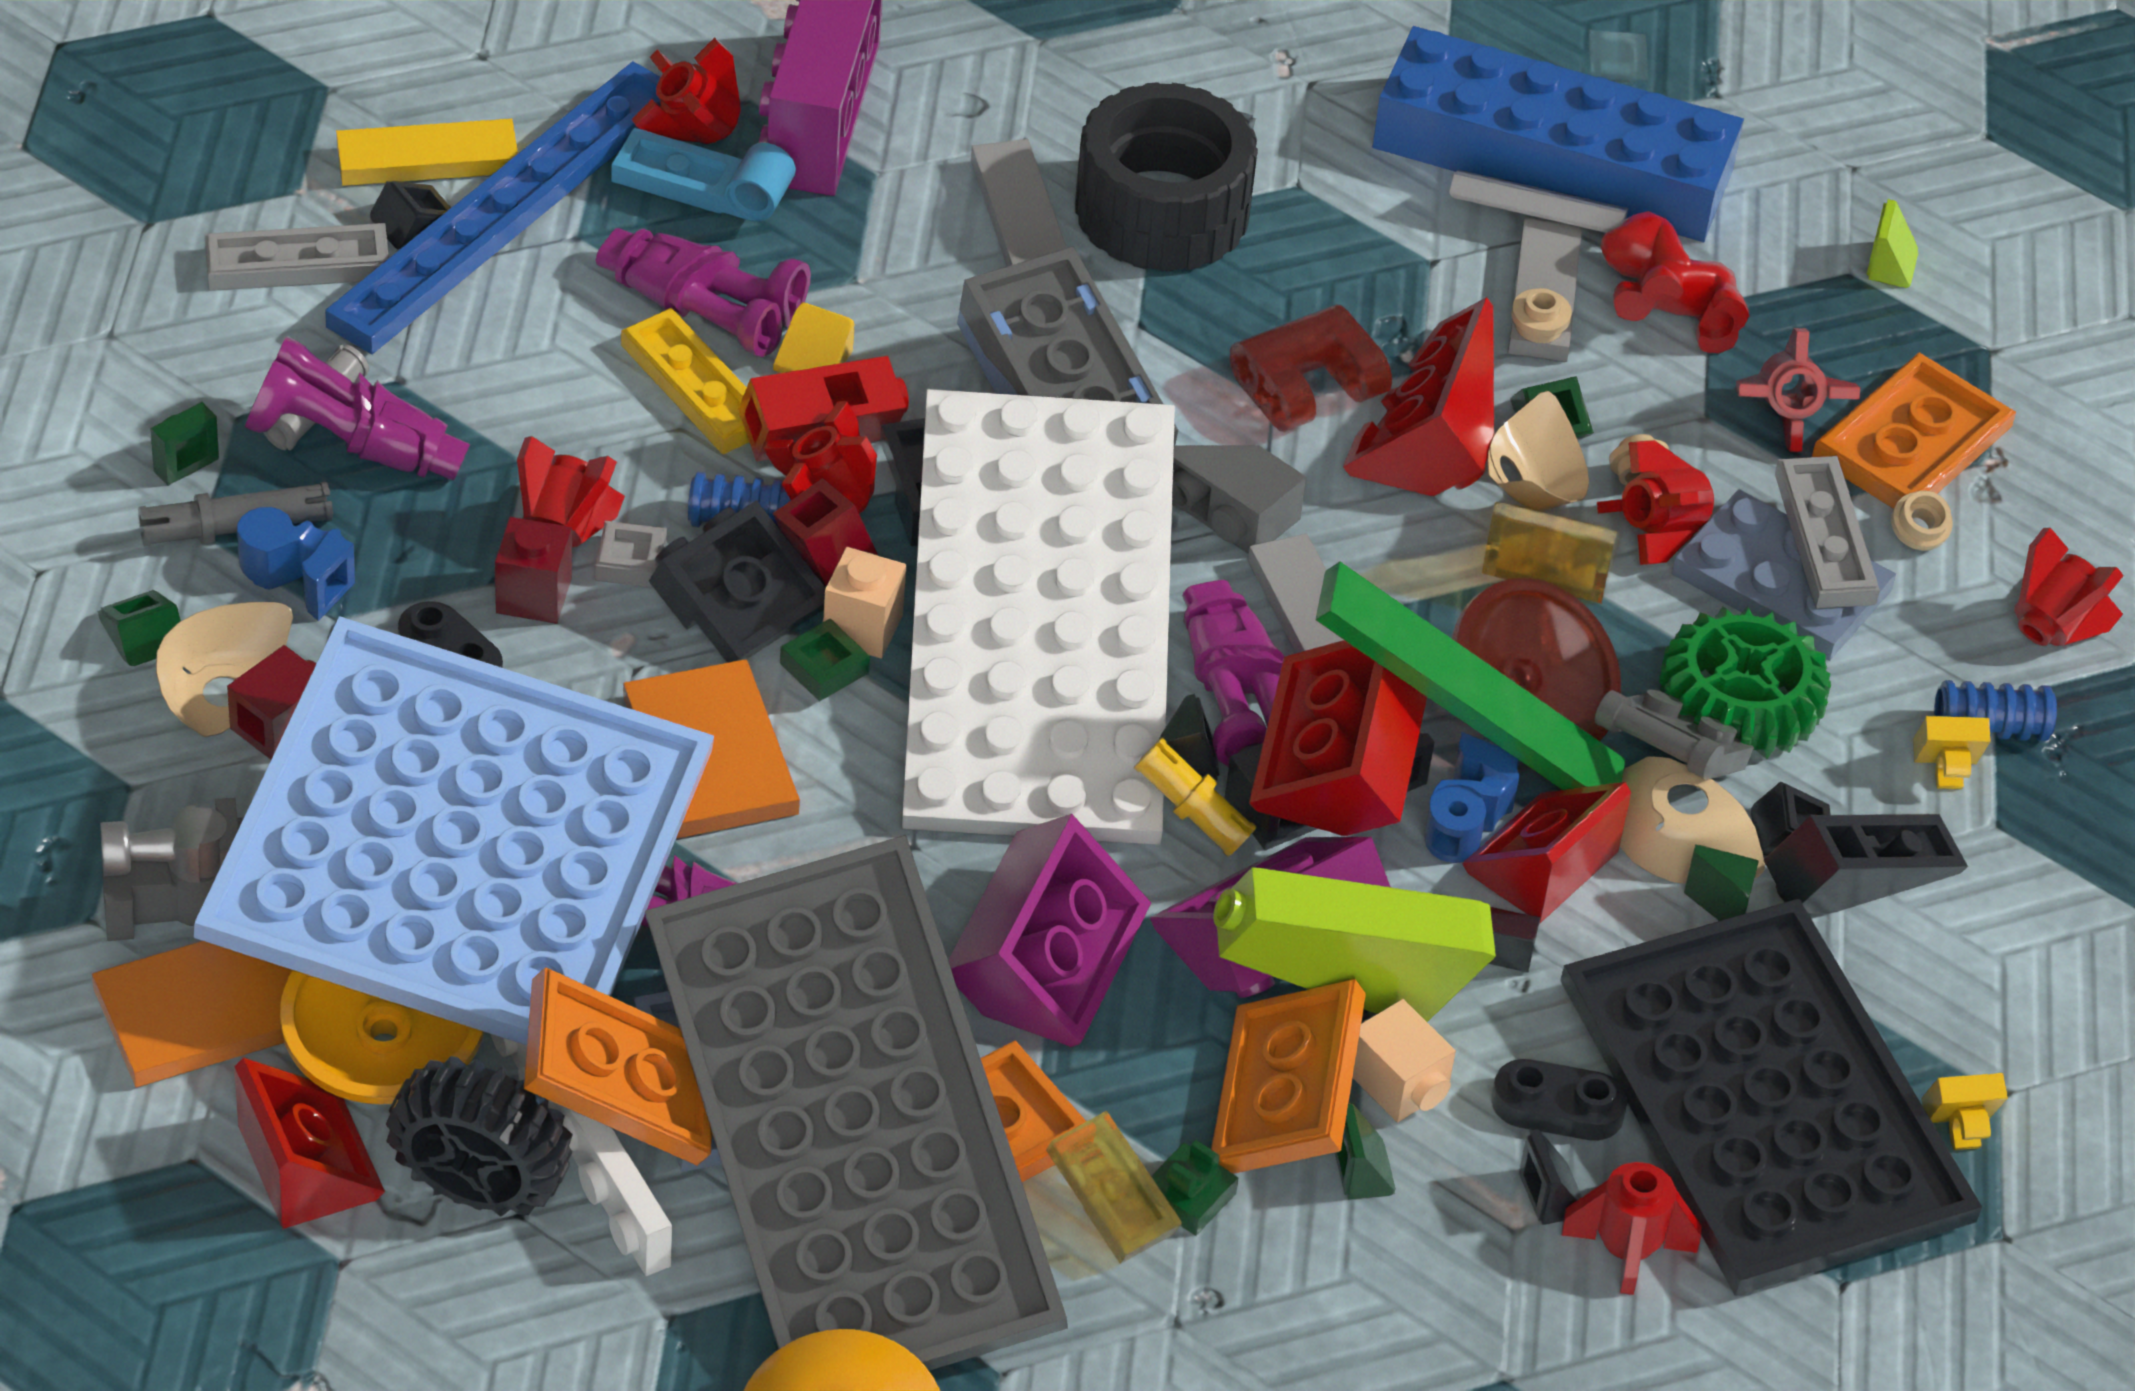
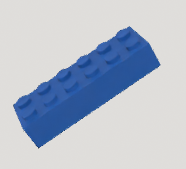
[1372,26,1744,242]

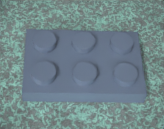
[1672,489,1896,661]

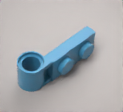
[611,128,796,221]

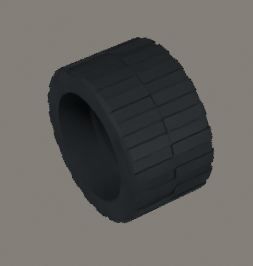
[1075,82,1258,271]

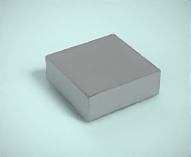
[595,521,667,588]

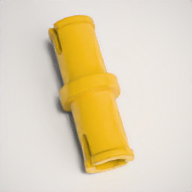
[1133,737,1257,857]

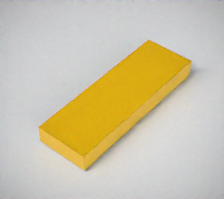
[336,118,518,186]
[621,308,749,455]

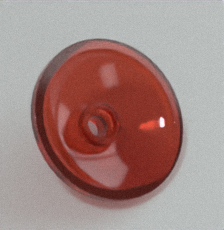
[1452,578,1621,741]

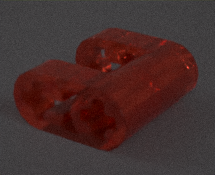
[1230,304,1392,432]

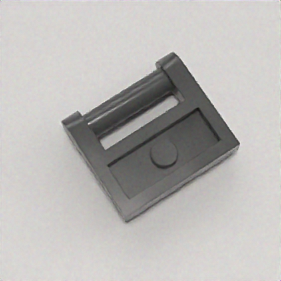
[1595,689,1754,780]

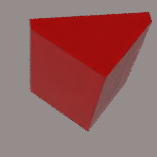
[1462,782,1631,923]
[234,1057,385,1229]

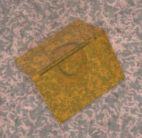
[1482,501,1623,604]

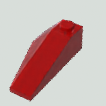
[1343,297,1494,497]

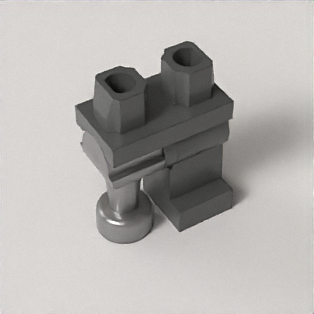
[100,798,244,941]

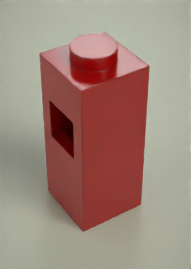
[738,355,909,462]

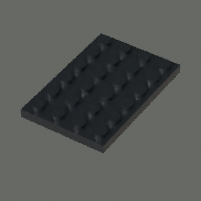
[1560,899,1982,1296]

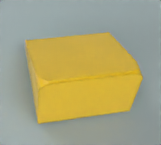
[773,302,855,373]

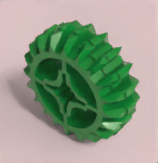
[1659,606,1831,759]

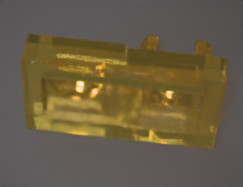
[1046,1111,1182,1264]

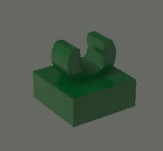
[1141,1140,1239,1236]

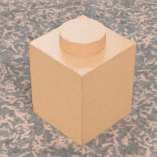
[823,547,906,659]
[1352,999,1456,1123]

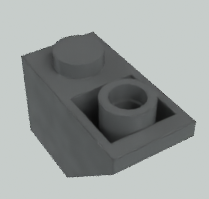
[1172,445,1306,554]

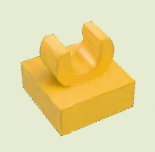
[1913,716,1991,789]
[1921,1073,2008,1150]

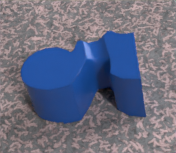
[237,507,355,621]
[1425,732,1520,863]

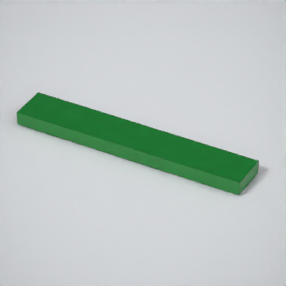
[1315,561,1625,790]

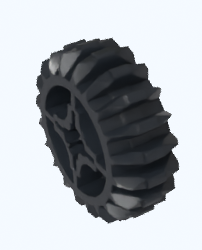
[386,1056,573,1217]

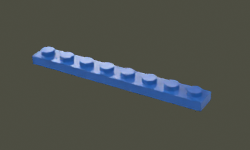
[325,61,661,355]

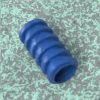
[688,471,791,529]
[1934,680,2057,742]

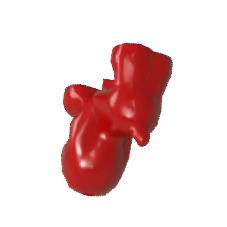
[1601,211,1750,354]

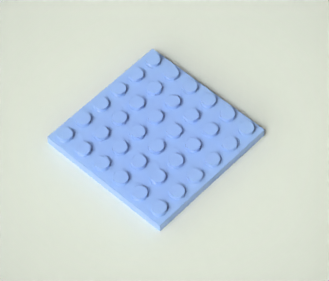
[194,616,714,1045]

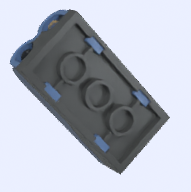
[957,246,1179,445]

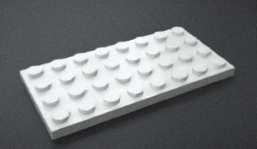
[902,389,1175,845]

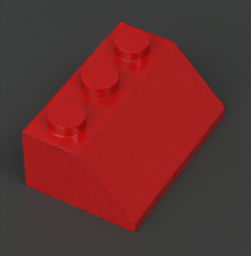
[1249,640,1427,836]

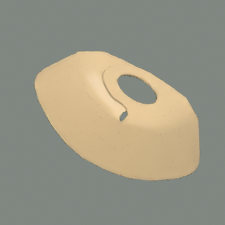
[1488,391,1589,511]
[156,602,293,737]
[1620,757,1765,884]

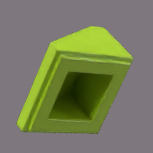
[1866,199,1918,288]

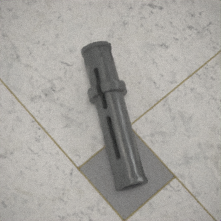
[138,482,333,547]

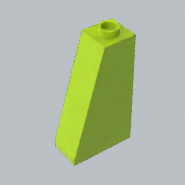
[1213,867,1496,1022]

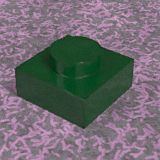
[150,402,219,486]
[780,619,870,702]

